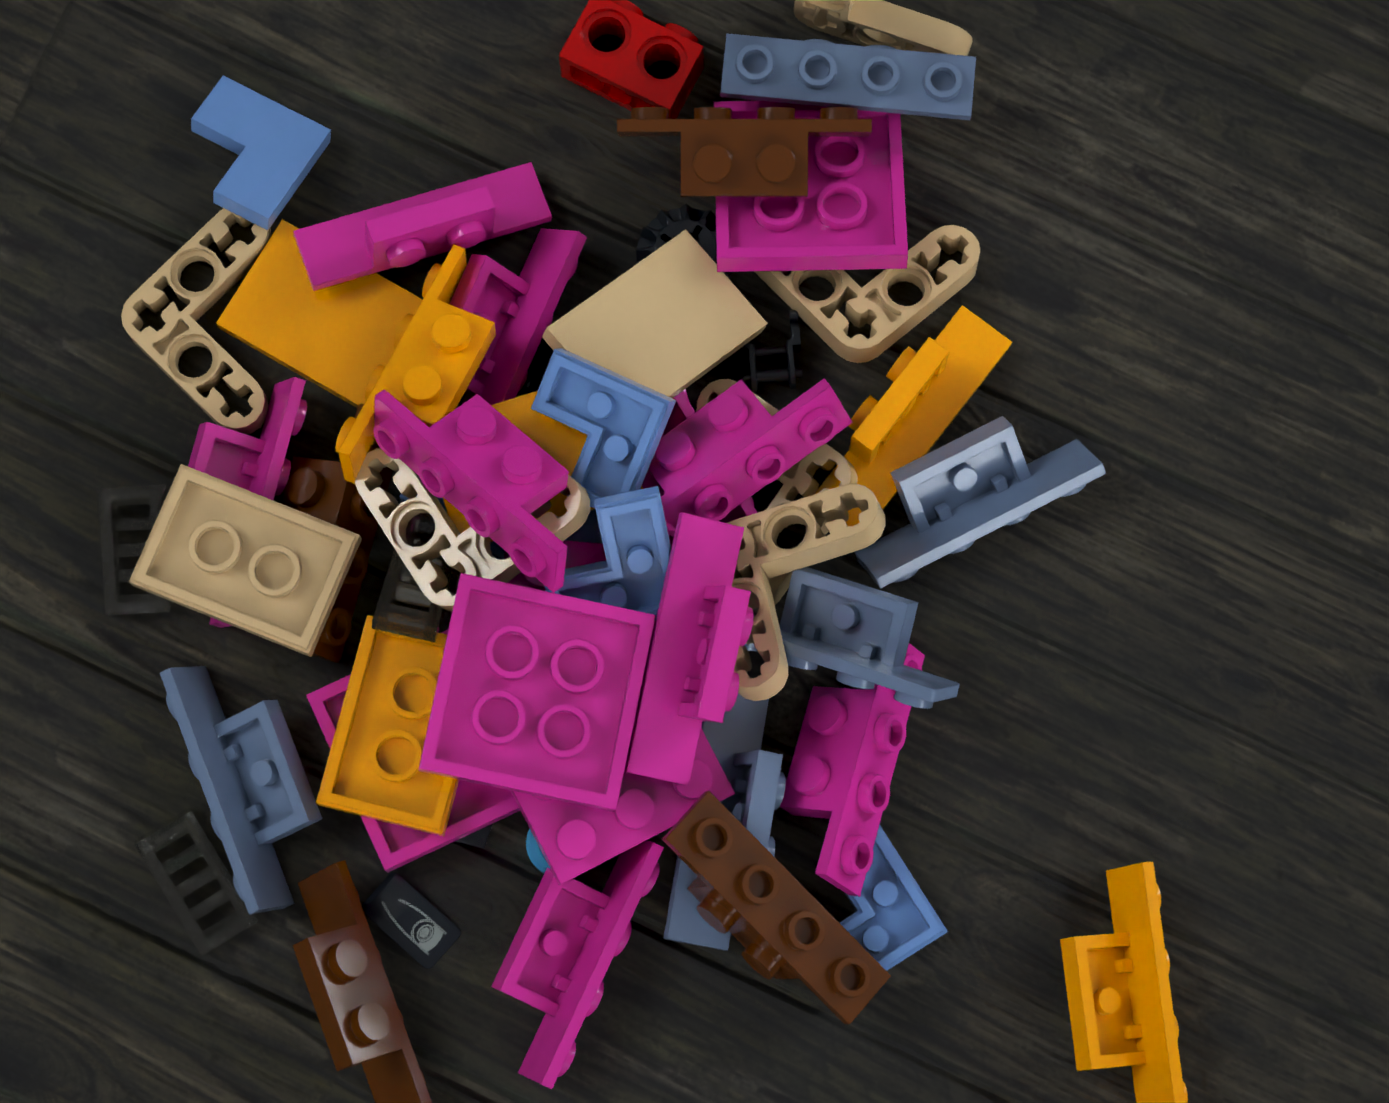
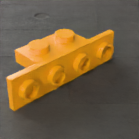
[335,244,496,484]
[815,305,1012,527]
[1060,862,1188,1103]

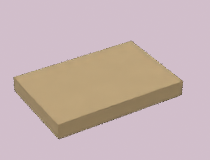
[542,229,768,398]
[129,464,362,657]

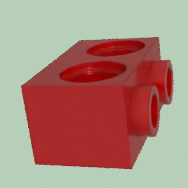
[559,0,704,119]

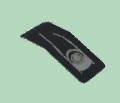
[362,872,461,969]

